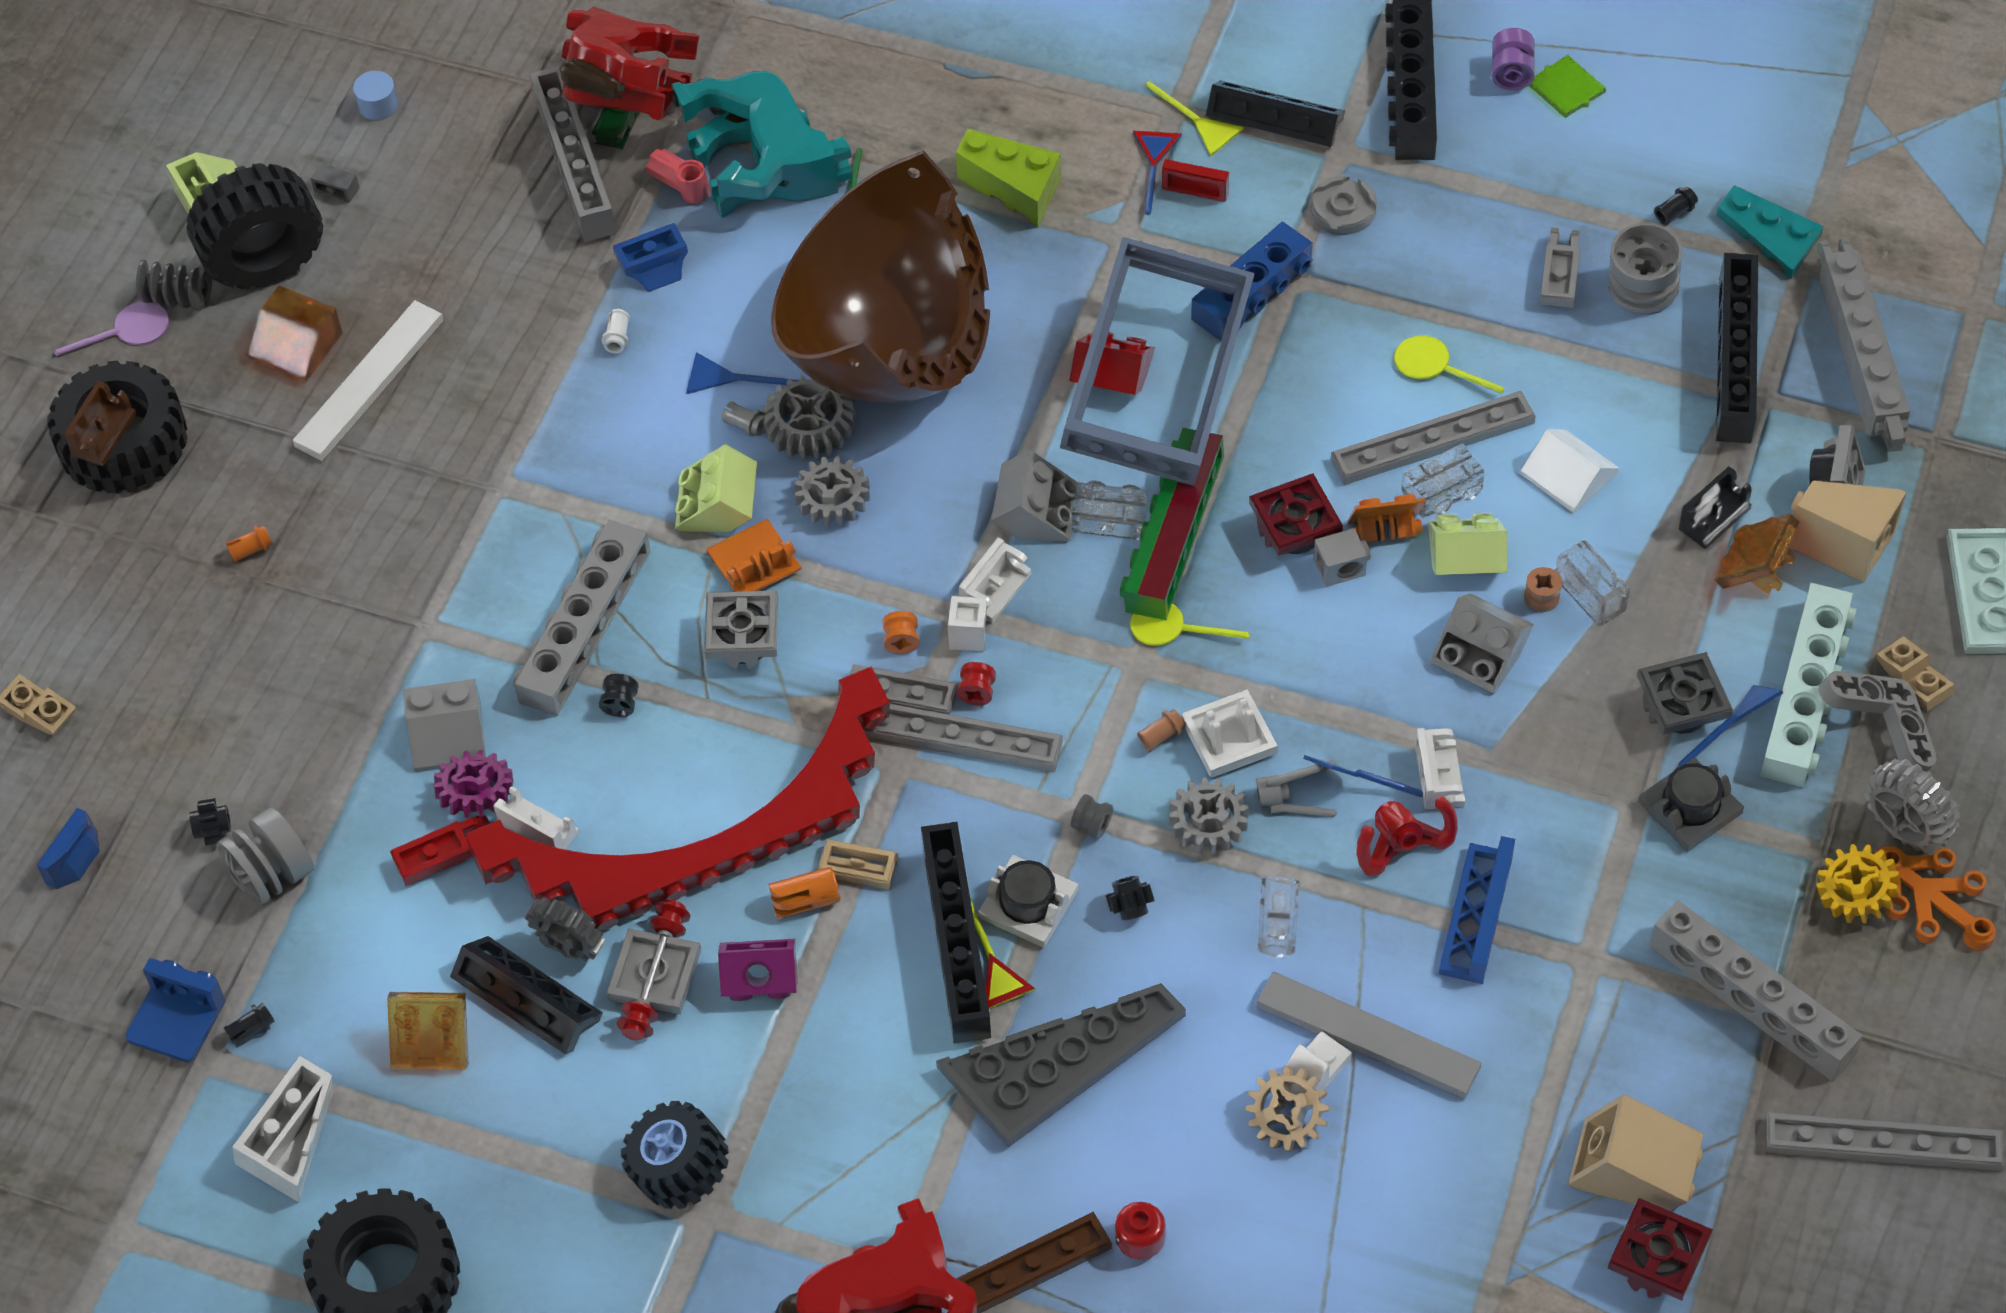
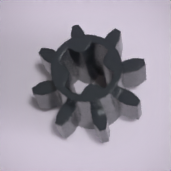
[189,798,232,846]
[1106,876,1155,920]

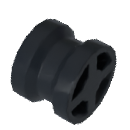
[599,673,639,717]

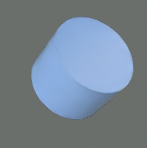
[353,71,398,120]

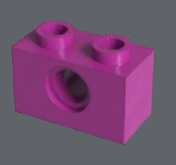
[718,939,798,1001]

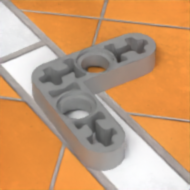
[1818,671,1937,772]

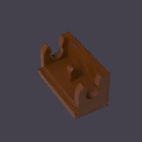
[64,381,137,466]

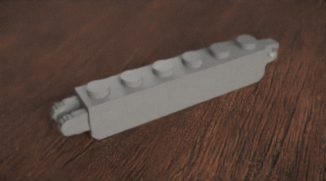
[1818,238,1910,452]

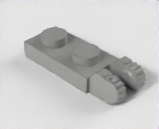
[1539,227,1580,308]

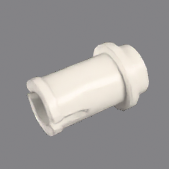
[602,309,630,354]

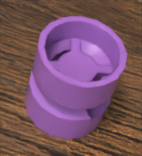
[1492,28,1535,90]

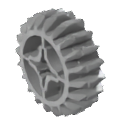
[763,374,856,461]
[1864,758,1961,853]

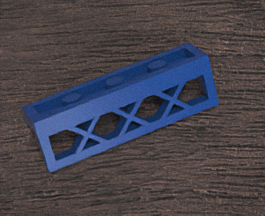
[1438,836,1516,984]

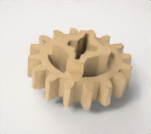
[1245,1066,1331,1151]

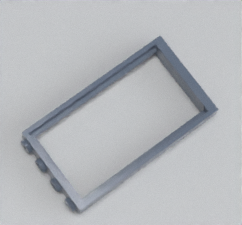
[1060,237,1255,486]

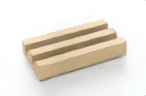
[817,839,899,890]

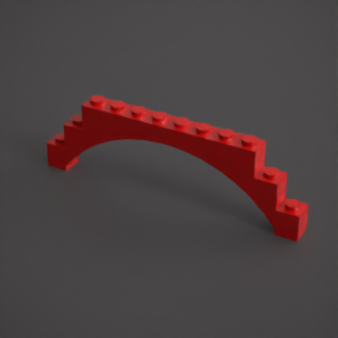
[466,666,890,931]

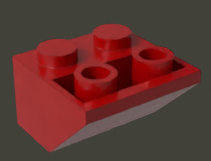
[1069,331,1155,395]

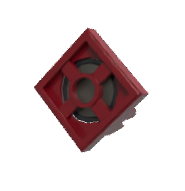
[1249,473,1343,556]
[1607,1198,1713,1301]

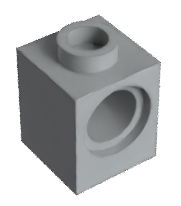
[1313,528,1371,587]

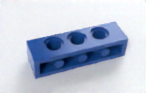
[1191,221,1313,341]

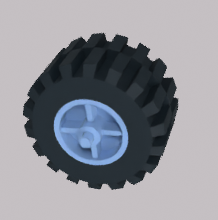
[621,1101,729,1209]

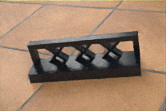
[1205,80,1345,147]
[450,936,603,1054]

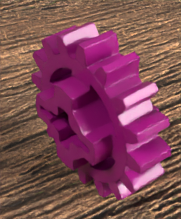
[433,750,514,818]

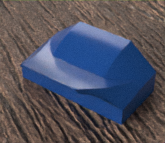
[613,223,688,292]
[37,808,100,889]

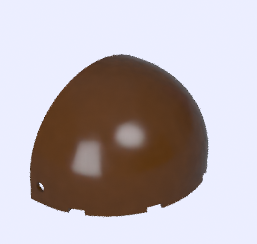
[771,150,990,403]

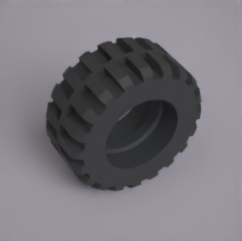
[186,163,324,289]
[47,361,188,494]
[303,1188,461,1313]

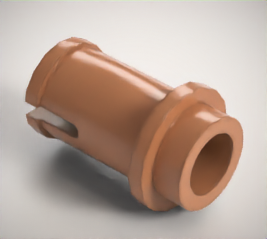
[1137,709,1185,752]

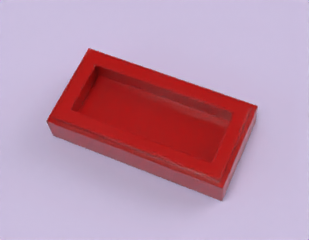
[1162,159,1229,202]

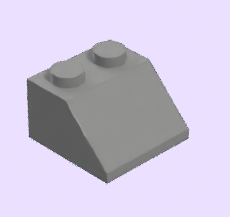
[403,679,486,772]

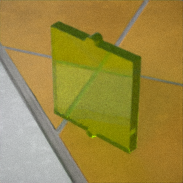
[1529,55,1606,118]

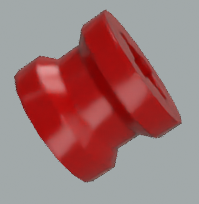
[957,662,996,705]

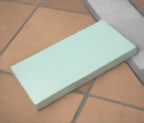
[1946,528,2006,654]

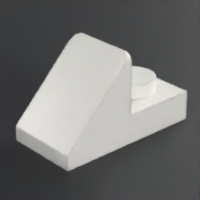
[1281,1031,1352,1106]

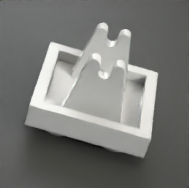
[1181,689,1278,778]

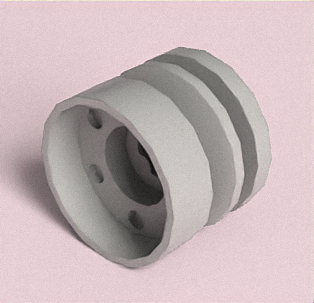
[1608,222,1682,314]
[217,807,314,906]

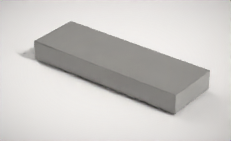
[850,664,958,715]

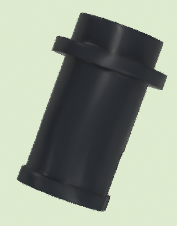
[1654,187,1698,225]
[223,1003,275,1048]

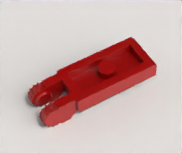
[390,815,490,886]

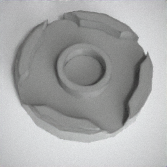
[1310,176,1377,235]

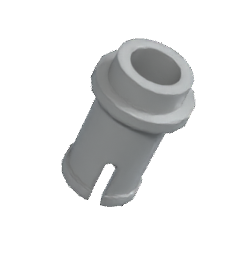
[722,401,765,437]

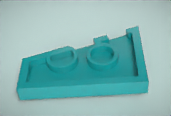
[1717,185,1824,279]

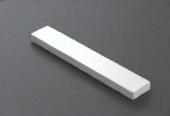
[293,300,443,461]

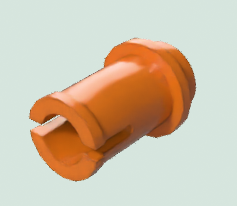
[225,526,273,563]

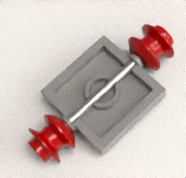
[607,900,701,1041]

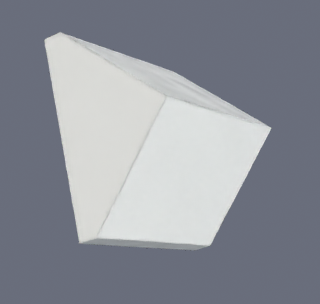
[1520,429,1619,513]

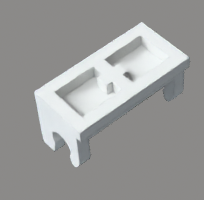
[959,537,1031,624]
[1415,728,1465,810]
[493,787,579,850]

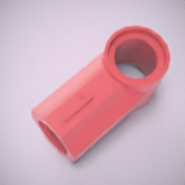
[646,149,710,204]

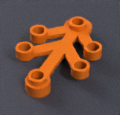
[1874,846,1996,951]

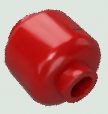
[1115,1201,1166,1260]

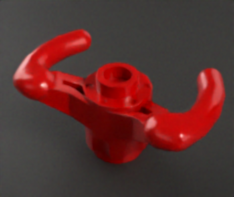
[1356,796,1458,876]

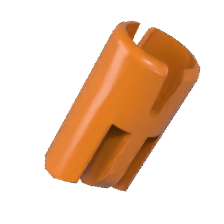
[769,867,841,919]

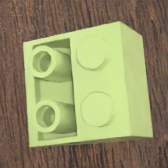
[166,152,237,213]
[675,444,757,532]
[1428,513,1507,575]

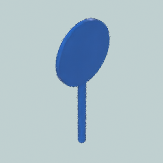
[1303,755,1423,797]

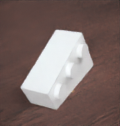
[232,1056,333,1203]

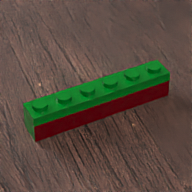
[1120,428,1224,620]

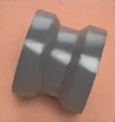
[1071,794,1113,839]

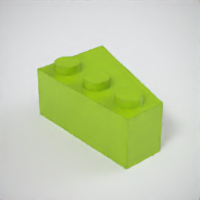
[956,129,1061,227]

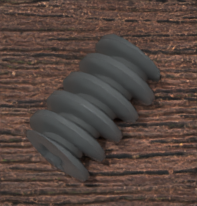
[136,260,212,310]

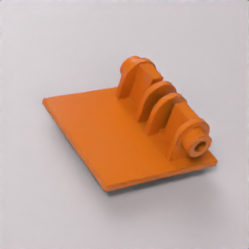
[1347,494,1426,543]
[706,519,802,592]

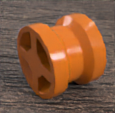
[882,610,919,654]

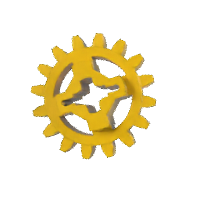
[1816,844,1901,923]

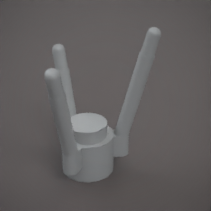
[1256,760,1337,817]

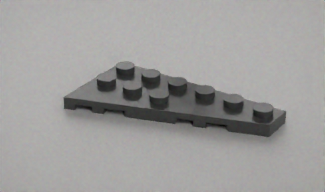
[936,983,1186,1147]

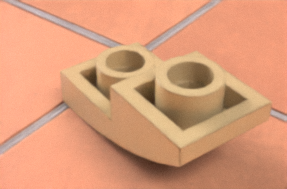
[1876,636,1954,712]
[0,674,76,736]

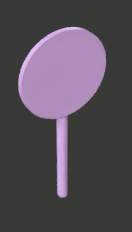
[54,301,169,356]

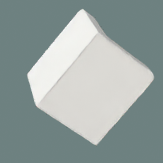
[948,596,987,652]

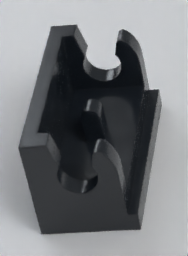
[1678,466,1752,549]

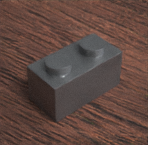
[310,163,359,203]

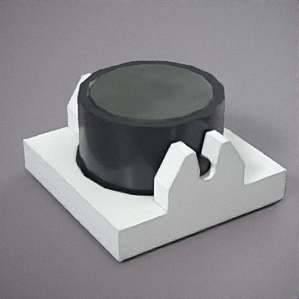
[978,855,1079,948]

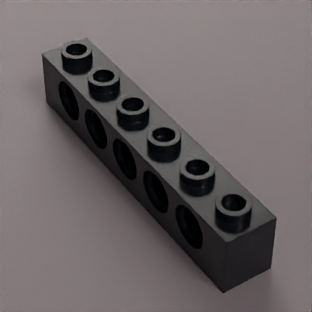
[1385,0,1437,160]
[1716,253,1758,444]
[921,821,991,1044]

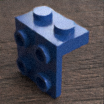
[126,958,226,1063]

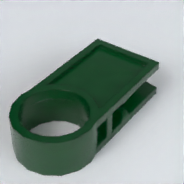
[592,107,640,149]

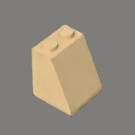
[1786,481,1906,583]
[1568,1094,1704,1211]

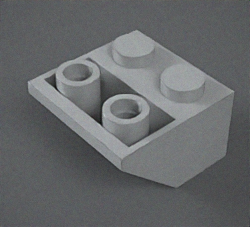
[991,450,1080,542]
[1430,593,1534,694]

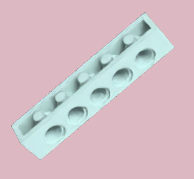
[1760,583,1857,788]

